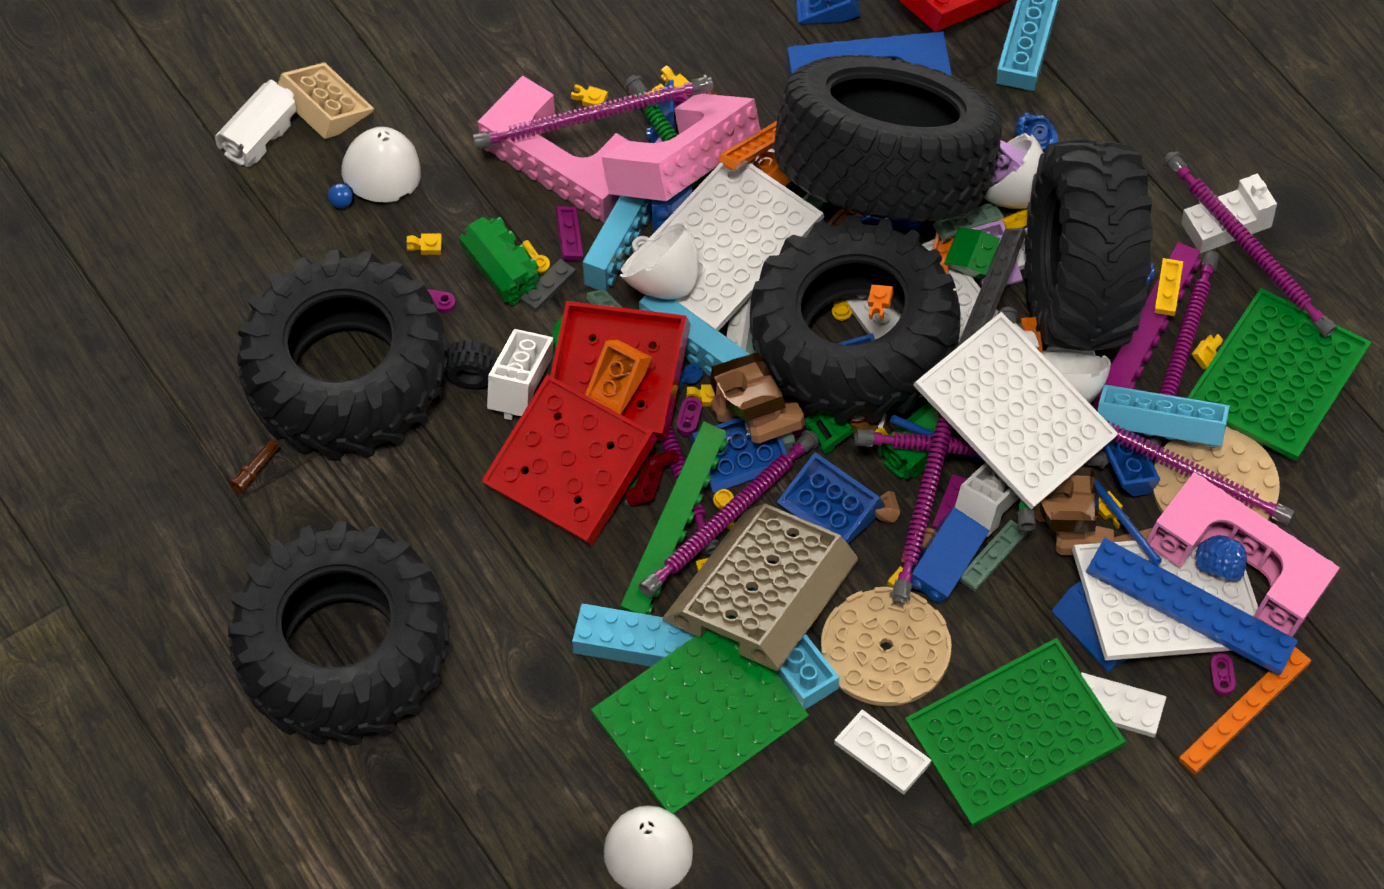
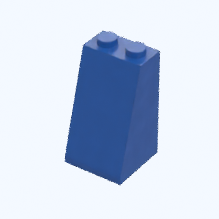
[910,507,990,604]

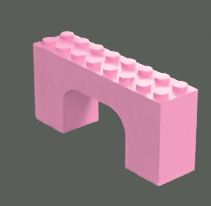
[478,76,628,223]
[601,94,761,201]
[1147,472,1340,637]

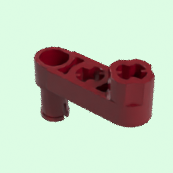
[626,449,679,506]

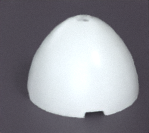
[342,127,421,202]
[984,134,1043,209]
[620,223,698,299]
[1041,346,1111,404]
[604,806,693,889]

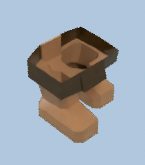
[709,352,804,443]
[1035,467,1114,555]

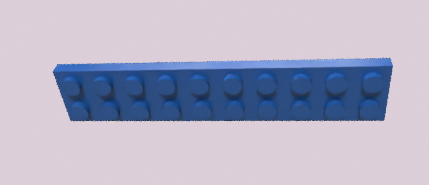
[1086,537,1298,676]

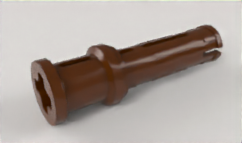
[228,439,280,494]

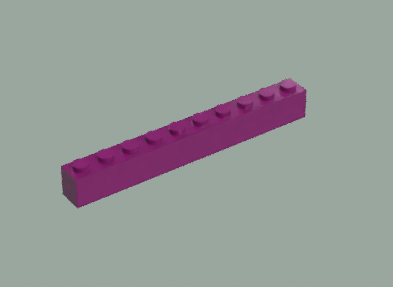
[1093,242,1202,408]

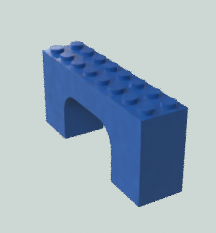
[787,32,952,80]

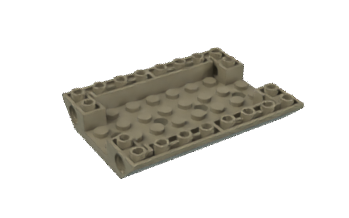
[662,503,858,671]

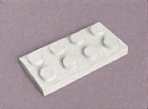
[1081,672,1166,738]
[834,710,931,795]

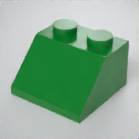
[944,227,1000,281]

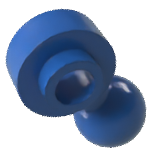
[677,363,703,391]

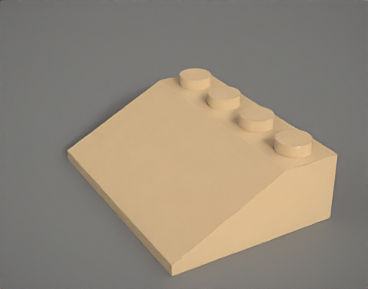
[278,63,374,139]

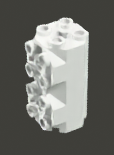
[215,80,297,167]

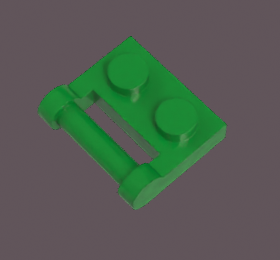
[805,411,855,454]

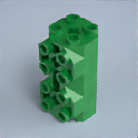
[459,217,540,305]
[878,401,959,480]

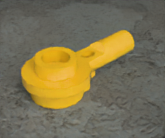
[522,240,550,275]
[832,299,852,321]
[713,489,735,529]

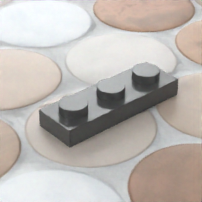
[521,259,576,313]

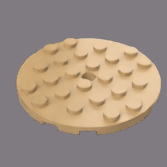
[1152,428,1280,520]
[821,587,951,706]

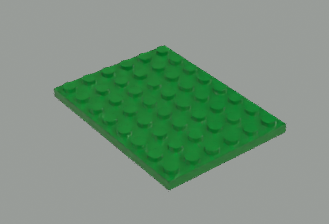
[1187,288,1371,461]
[590,615,809,815]
[905,638,1126,827]

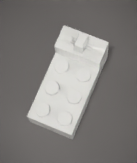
[1181,173,1277,254]
[487,329,554,420]
[955,462,1019,537]

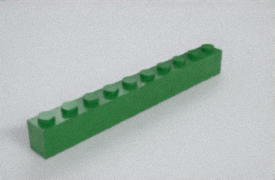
[619,421,727,615]

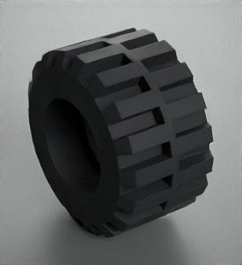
[444,340,499,389]

